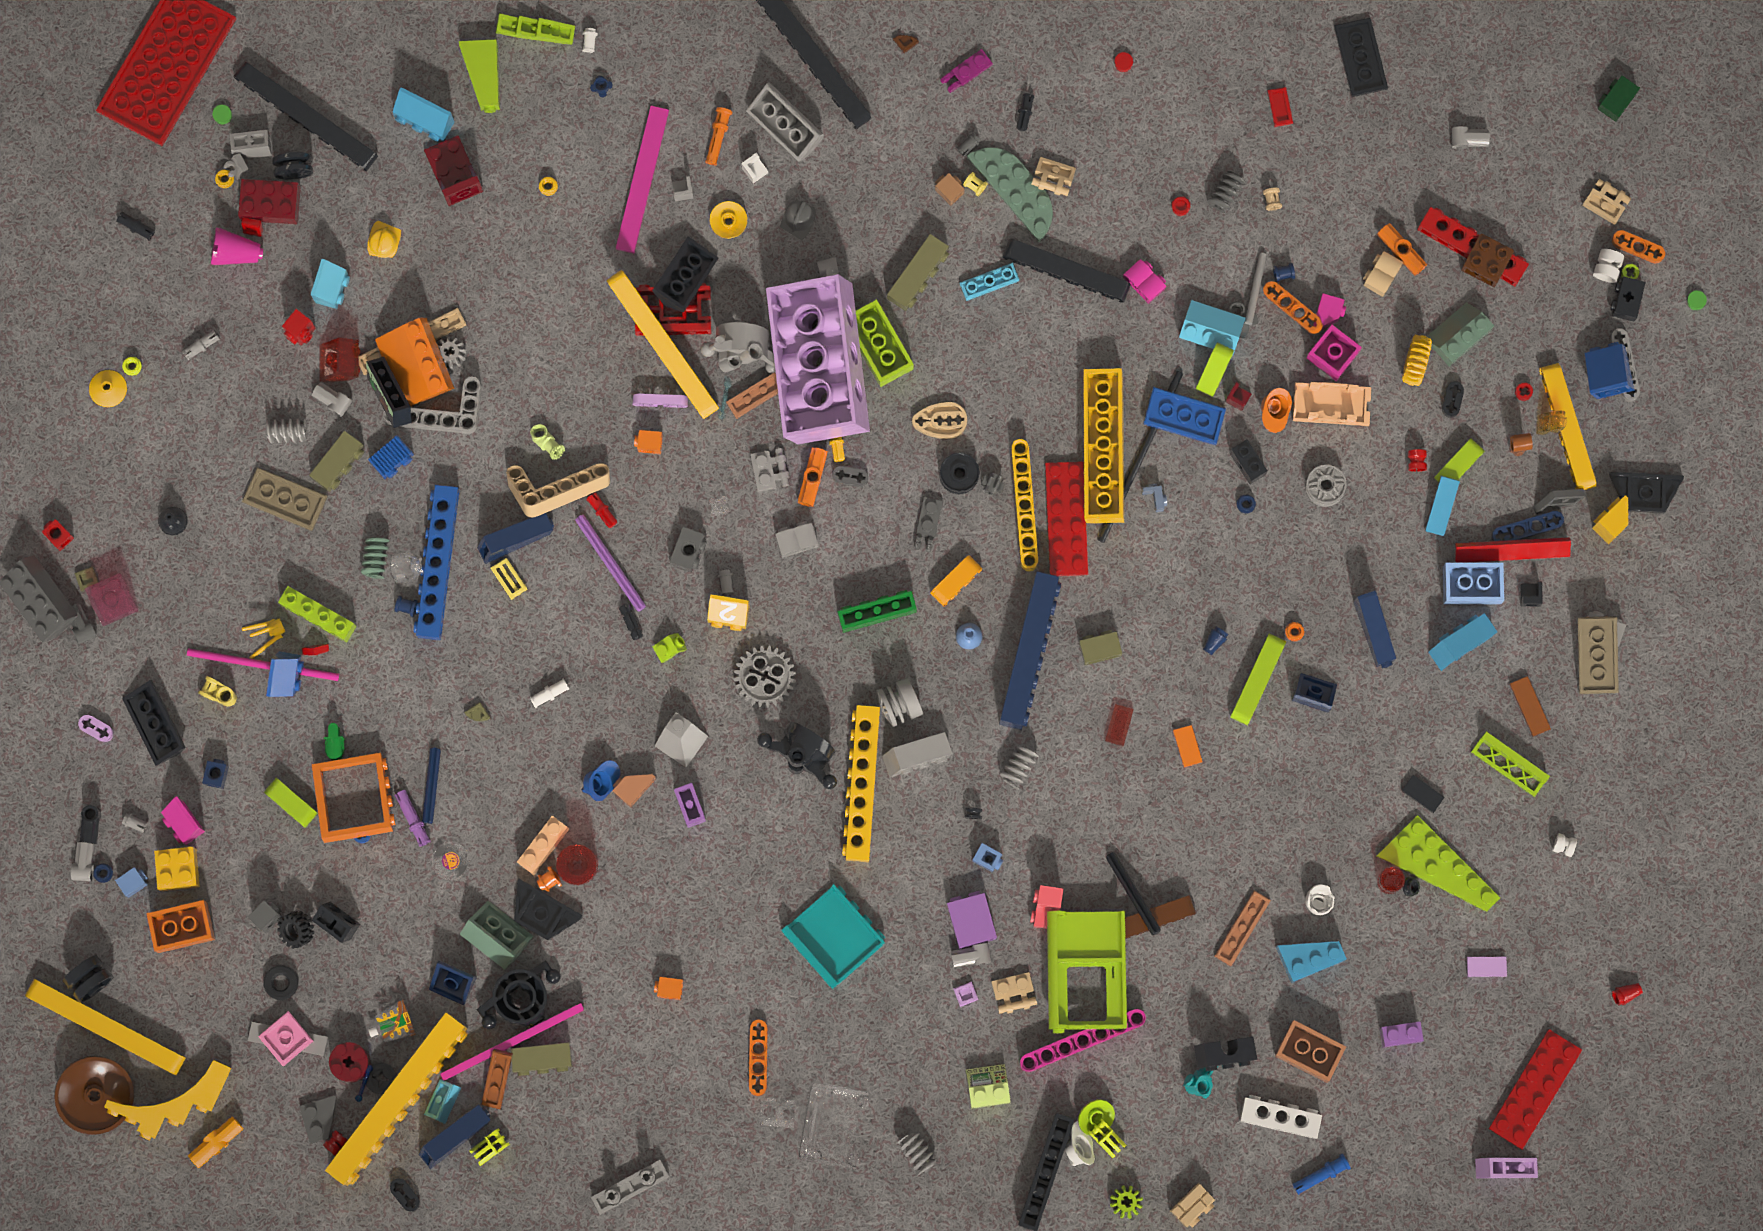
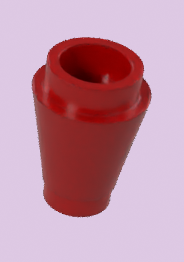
[1612,983,1643,1006]

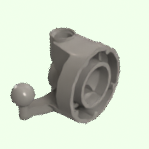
[700,322,776,374]

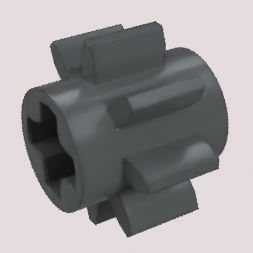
[981,472,1005,496]

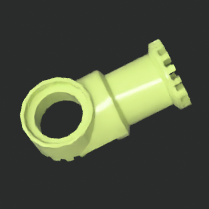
[530,424,565,459]

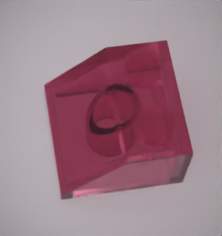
[85,573,138,627]

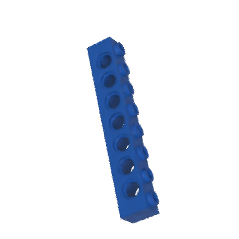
[414,485,460,640]

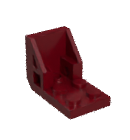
[424,135,483,207]

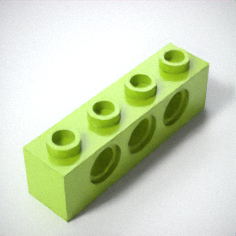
[278,586,357,643]

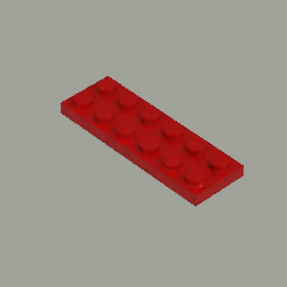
[1045,462,1088,576]
[1488,1029,1582,1150]

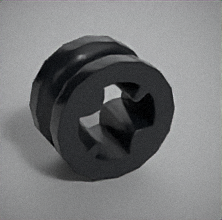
[964,808,982,820]

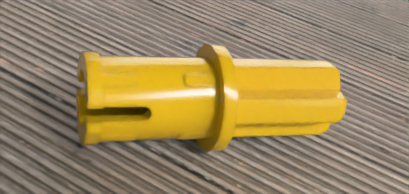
[829,437,845,462]

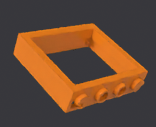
[312,753,395,843]

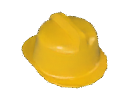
[367,221,401,258]

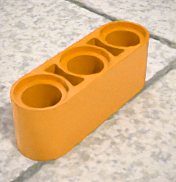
[930,555,983,607]

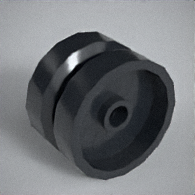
[62,955,114,1003]

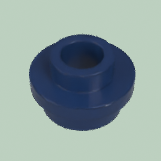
[1237,494,1256,514]
[93,863,113,883]

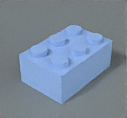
[1443,563,1504,604]

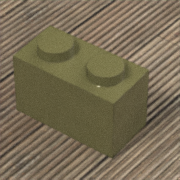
[1079,630,1122,666]

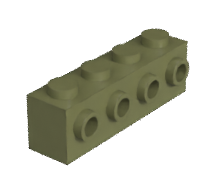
[887,234,950,311]

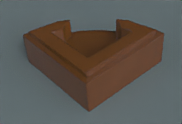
[893,35,919,54]

